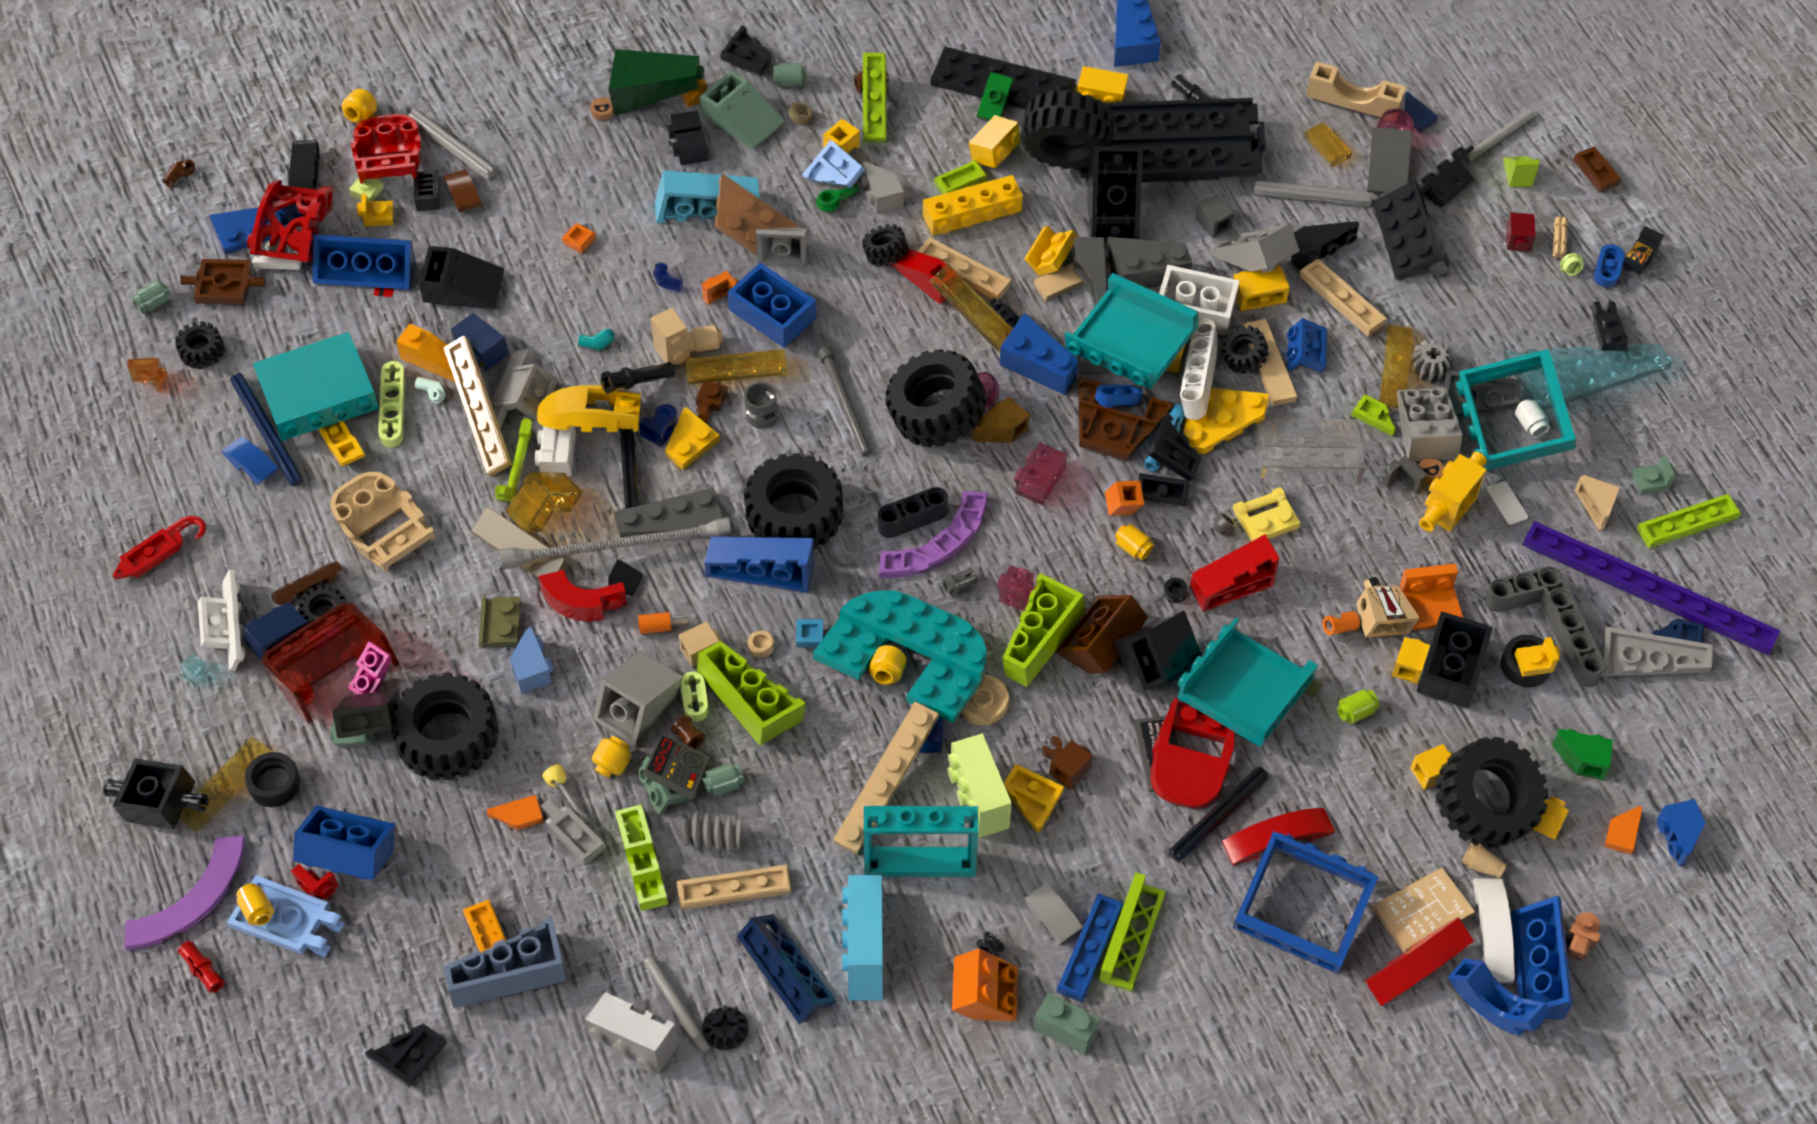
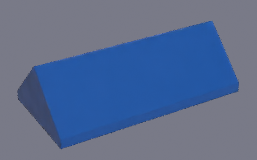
[313,234,416,289]
[1510,896,1573,1019]

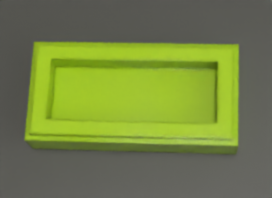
[934,160,987,194]

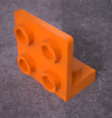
[1399,563,1463,630]

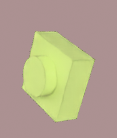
[349,178,384,202]

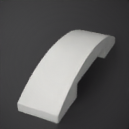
[1473,878,1514,984]

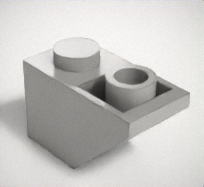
[859,162,904,214]

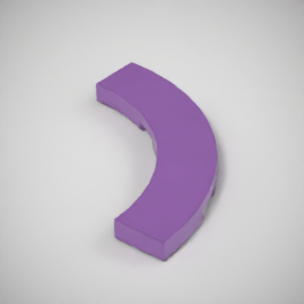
[879,491,988,578]
[124,836,245,951]

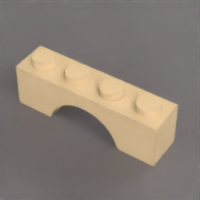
[1306,61,1406,122]

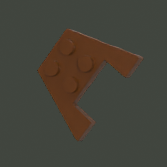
[1078,376,1173,461]

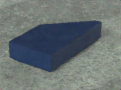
[1404,91,1438,133]
[1652,618,1704,643]

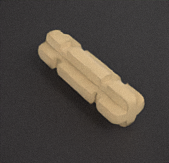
[1552,216,1568,259]

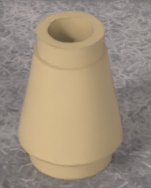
[1462,843,1506,878]

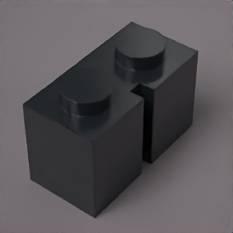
[667,110,708,166]

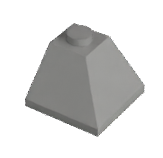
[756,227,808,266]

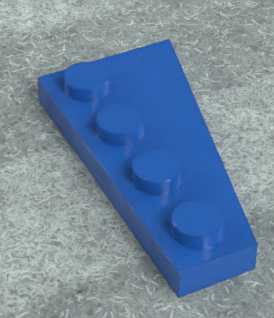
[209,203,318,255]

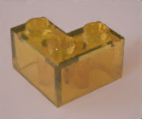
[506,472,583,532]

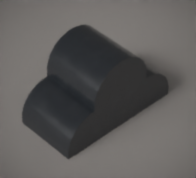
[1087,146,1143,243]

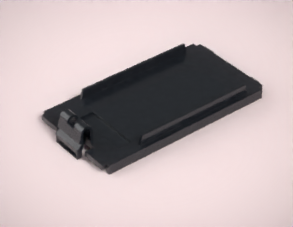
[1078,98,1266,182]

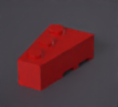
[1189,534,1280,612]

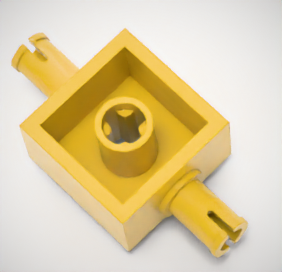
[1419,452,1487,532]

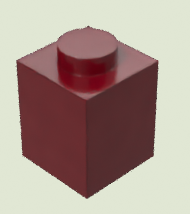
[1506,212,1536,252]

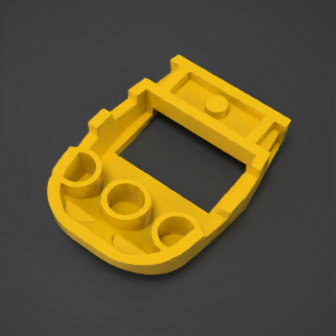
[537,385,641,432]

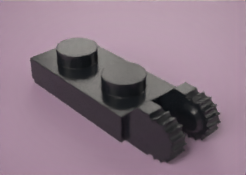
[1592,302,1628,351]

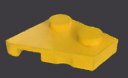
[665,407,720,470]
[1004,763,1064,833]

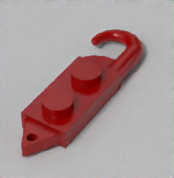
[113,515,206,580]

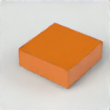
[562,222,596,254]

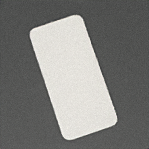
[1487,481,1528,525]

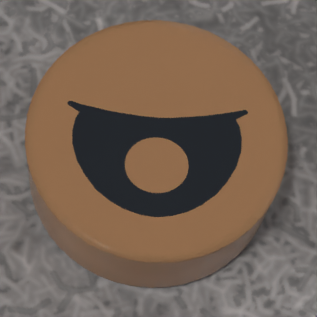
[590,98,614,121]
[1419,458,1444,484]

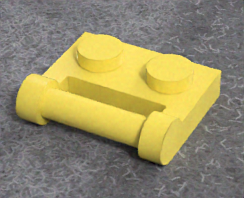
[1233,487,1300,541]

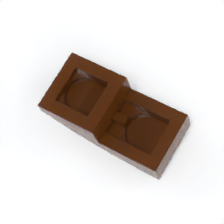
[444,169,482,213]

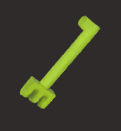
[495,418,532,502]

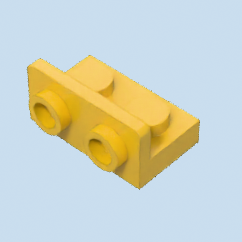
[1025,226,1079,276]

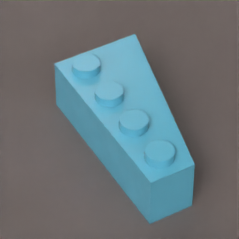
[655,170,760,224]
[842,875,883,1001]

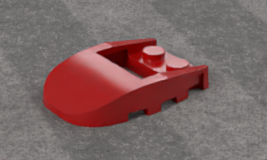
[351,114,421,184]
[1150,698,1234,809]

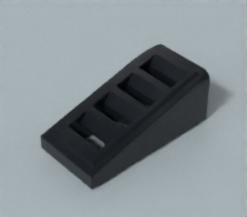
[414,170,441,211]

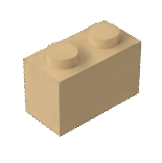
[650,308,690,365]

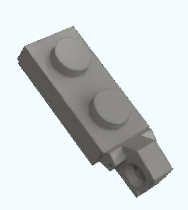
[541,799,606,866]

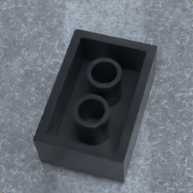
[1416,611,1493,708]

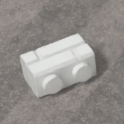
[535,426,576,477]

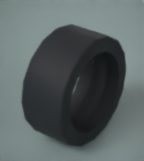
[1500,635,1550,687]
[244,752,301,807]

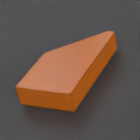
[486,795,544,830]
[1604,806,1643,855]

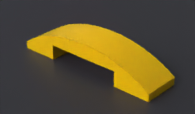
[318,421,365,467]

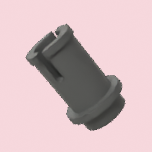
[942,568,977,594]

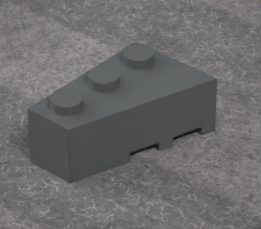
[1106,237,1192,288]

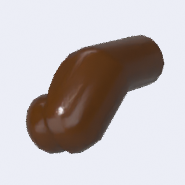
[162,159,195,187]

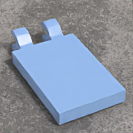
[227,875,345,957]

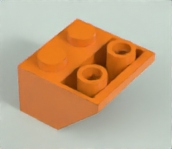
[952,948,1018,1021]

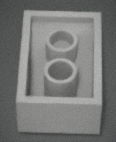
[1208,224,1300,273]

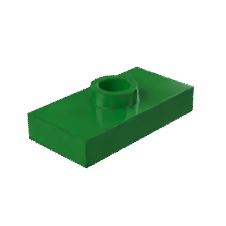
[976,72,1013,121]

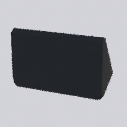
[1138,473,1190,506]

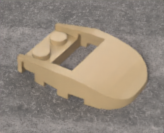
[330,472,435,572]

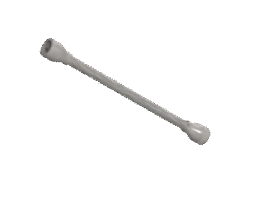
[500,518,731,570]

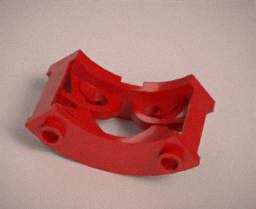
[247,180,334,262]

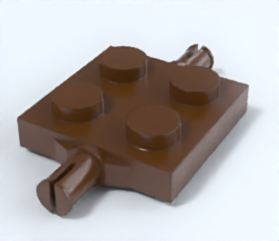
[180,259,266,305]

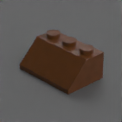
[1055,595,1149,673]

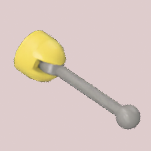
[542,764,588,823]

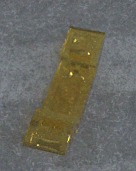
[1379,324,1412,408]

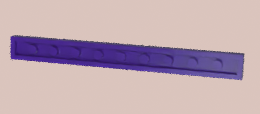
[1522,521,1780,656]

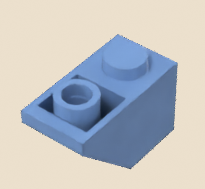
[510,627,554,694]

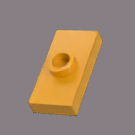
[463,899,507,952]

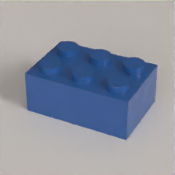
[727,262,817,348]
[293,805,395,880]

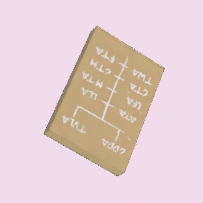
[1372,868,1475,953]

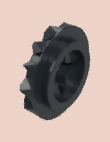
[990,297,1020,328]
[702,1004,748,1050]

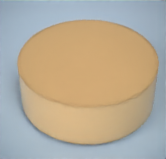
[748,630,774,658]

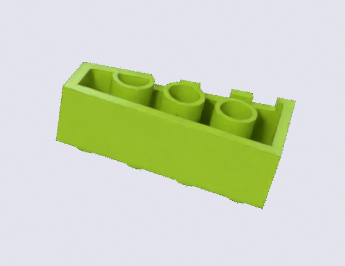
[1003,572,1085,687]
[697,641,806,746]

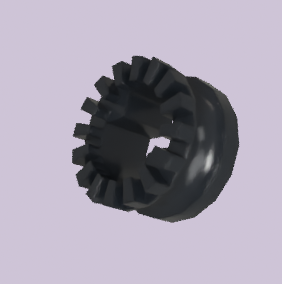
[1164,578,1187,604]
[976,931,1005,957]

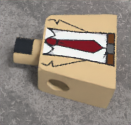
[1356,577,1419,638]

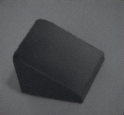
[608,559,643,596]

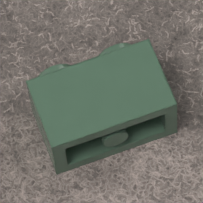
[1034,992,1100,1055]

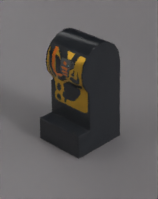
[1622,226,1664,275]

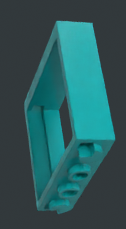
[1455,349,1576,471]
[864,806,978,877]

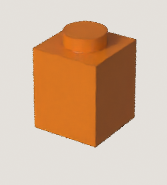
[1105,481,1144,516]

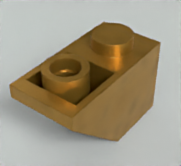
[972,396,1030,443]

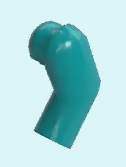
[578,328,615,351]

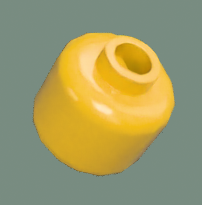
[342,88,377,123]
[869,645,907,685]
[592,736,632,778]

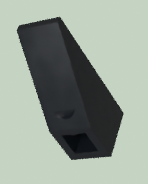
[1290,221,1360,270]

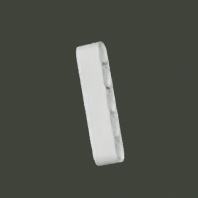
[1180,319,1219,420]

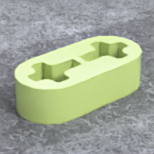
[681,672,708,722]

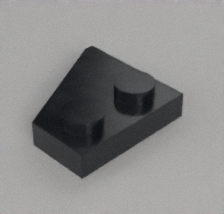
[720,25,772,75]
[1148,414,1202,481]
[365,1023,447,1088]

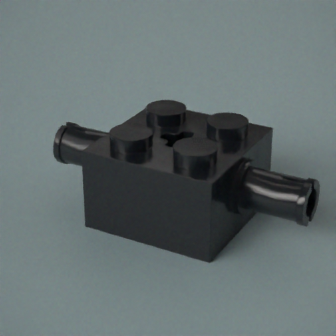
[103,758,209,830]

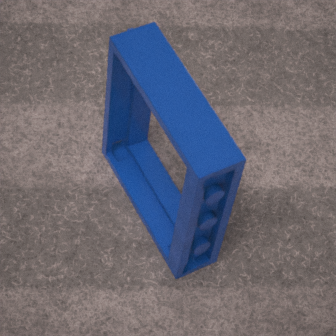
[1232,831,1379,974]

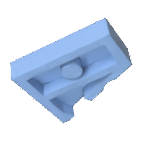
[802,140,866,188]

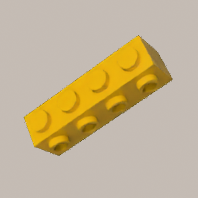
[923,175,1023,236]

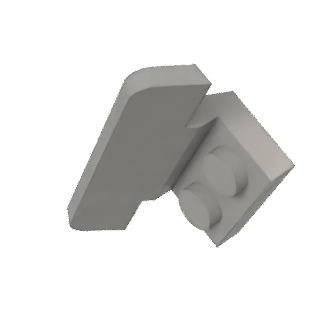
[491,349,558,428]

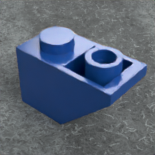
[1657,799,1706,867]

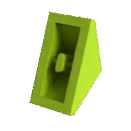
[1504,156,1539,187]

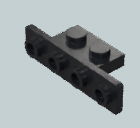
[1420,145,1475,208]

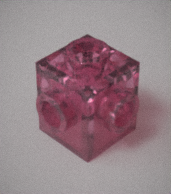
[997,565,1035,611]

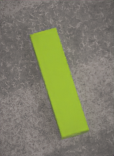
[863,53,887,142]
[1636,494,1742,549]

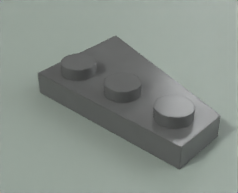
[1444,370,1522,416]

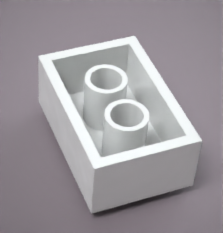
[1159,265,1240,336]

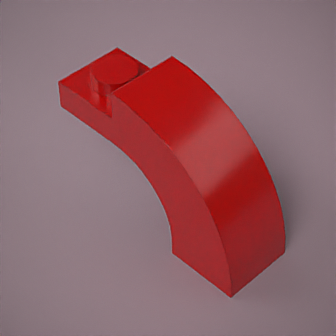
[538,570,627,622]

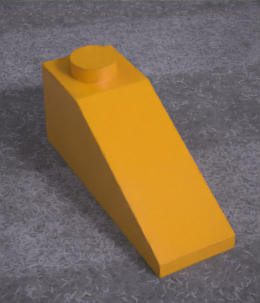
[396,324,456,383]

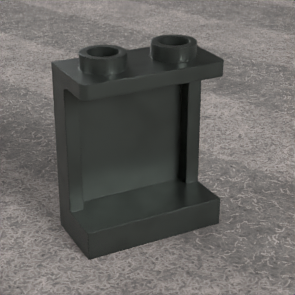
[332,689,400,738]

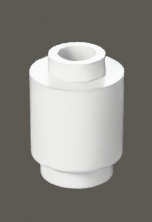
[1515,399,1550,438]

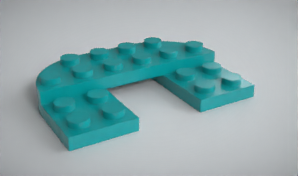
[813,590,986,723]

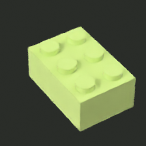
[947,733,1012,838]

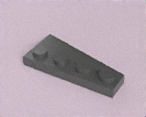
[614,488,723,538]

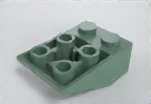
[700,70,785,150]

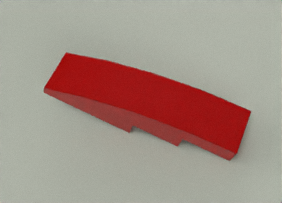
[1364,917,1474,1006]

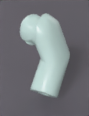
[415,377,446,403]

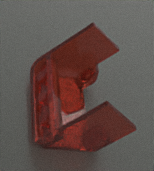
[261,603,399,724]

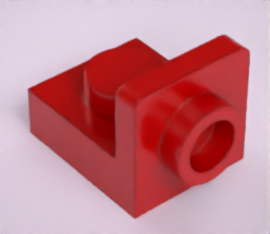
[291,864,338,900]

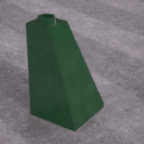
[608,49,704,115]

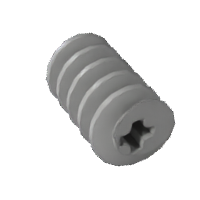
[683,812,743,852]

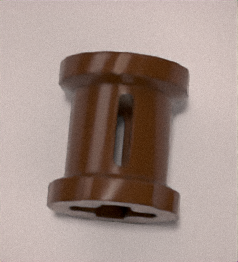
[670,715,705,749]

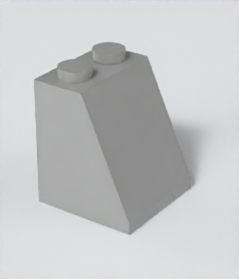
[593,650,683,746]

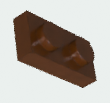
[1573,146,1621,193]

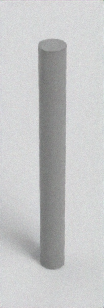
[1464,109,1535,163]
[644,956,710,1054]

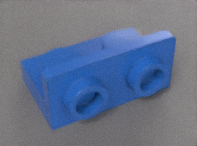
[1286,318,1327,373]

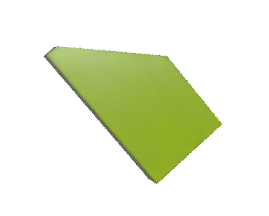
[1352,394,1396,436]

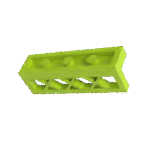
[1099,872,1166,992]

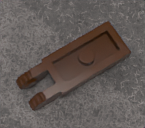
[271,561,343,605]

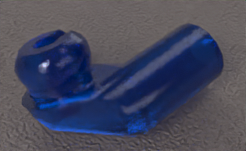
[653,262,683,292]

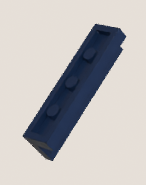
[737,914,836,1024]

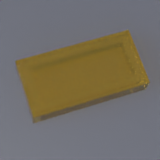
[1304,122,1352,167]

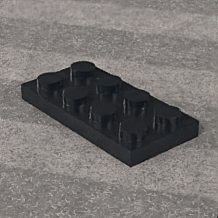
[1372,180,1443,280]

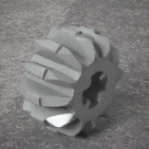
[1410,339,1454,382]

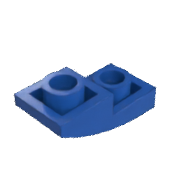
[221,436,279,485]

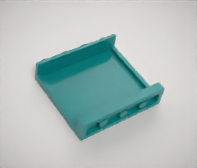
[1065,273,1199,389]
[253,332,379,441]
[1177,617,1318,747]

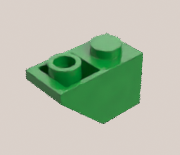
[1552,729,1613,780]

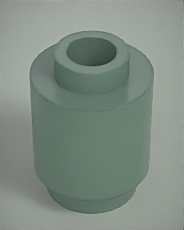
[774,62,807,87]
[132,280,171,314]
[702,763,745,797]

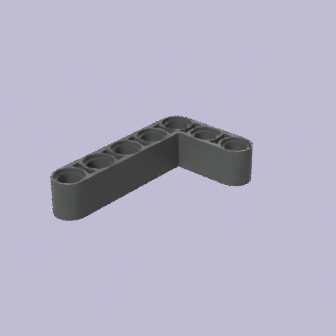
[1485,566,1605,687]

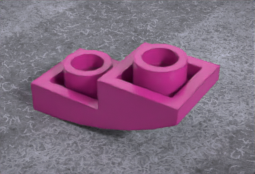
[348,641,392,694]

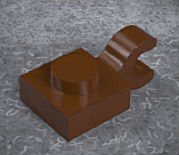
[696,380,728,423]

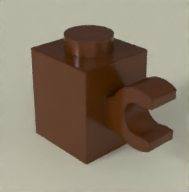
[1042,736,1093,790]

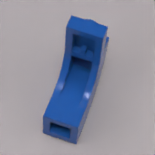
[1448,958,1551,1036]

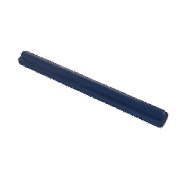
[230,373,303,487]

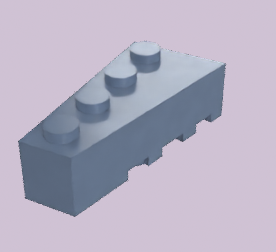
[444,916,567,1009]

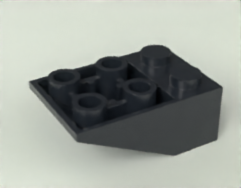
[419,246,505,309]
[1114,611,1202,691]

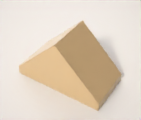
[1575,475,1620,531]

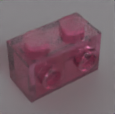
[1014,442,1067,506]

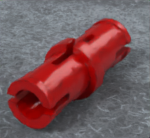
[177,941,225,994]

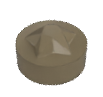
[788,102,813,125]

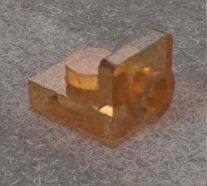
[127,358,167,392]

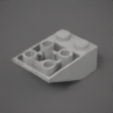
[1397,388,1462,461]

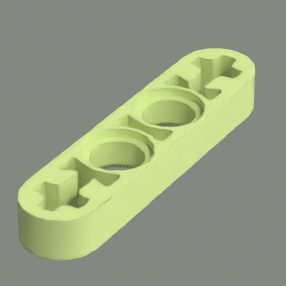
[378,361,405,448]

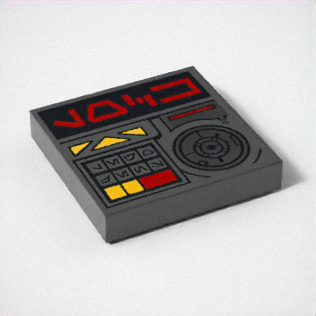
[642,732,710,799]

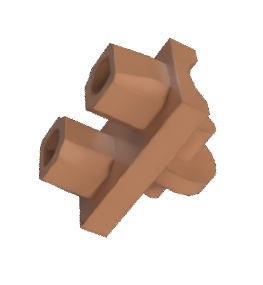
[1565,912,1601,961]

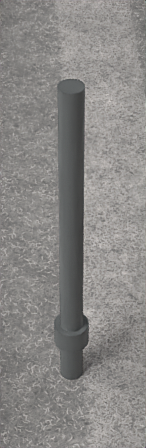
[814,333,872,456]

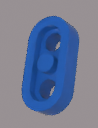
[1594,244,1625,287]
[1095,384,1143,408]

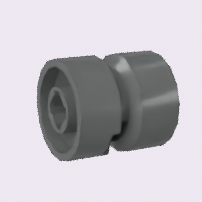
[744,381,778,428]

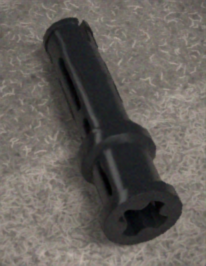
[601,362,675,394]

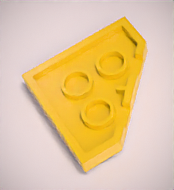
[1183,388,1269,454]

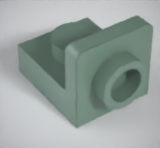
[1631,456,1676,495]

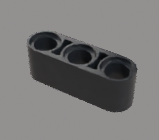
[288,140,320,190]
[878,487,948,538]

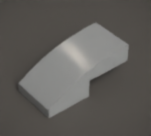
[1023,883,1083,944]

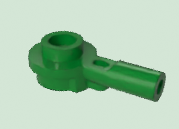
[816,183,860,212]

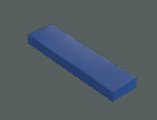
[1056,893,1124,1003]

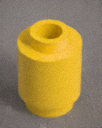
[1115,524,1154,561]
[237,883,274,926]

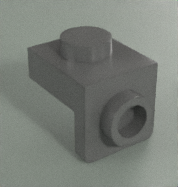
[1384,456,1427,494]

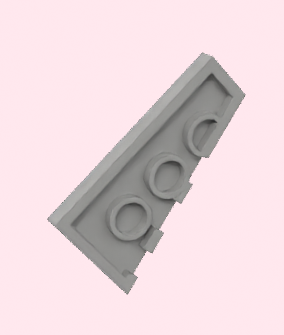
[1601,627,1713,677]

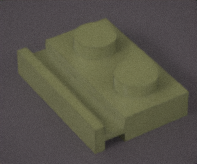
[479,597,521,648]

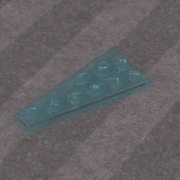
[1503,344,1672,411]

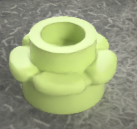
[1560,253,1584,276]

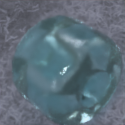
[179,653,211,683]

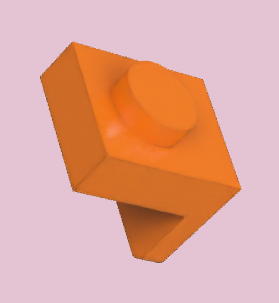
[702,271,739,305]

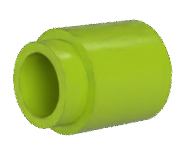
[1337,689,1380,724]

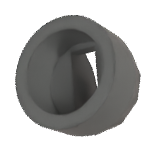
[1214,512,1237,535]

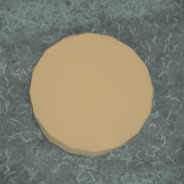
[960,674,1010,725]

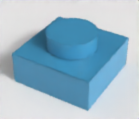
[796,619,823,647]

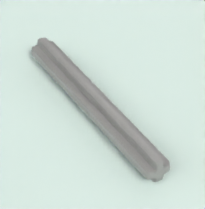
[408,109,496,179]
[1254,180,1373,207]

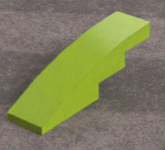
[615,804,668,911]

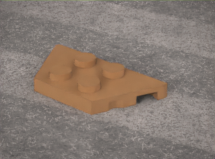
[715,174,799,255]

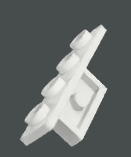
[198,570,245,671]

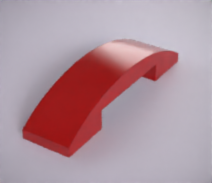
[1222,808,1335,866]

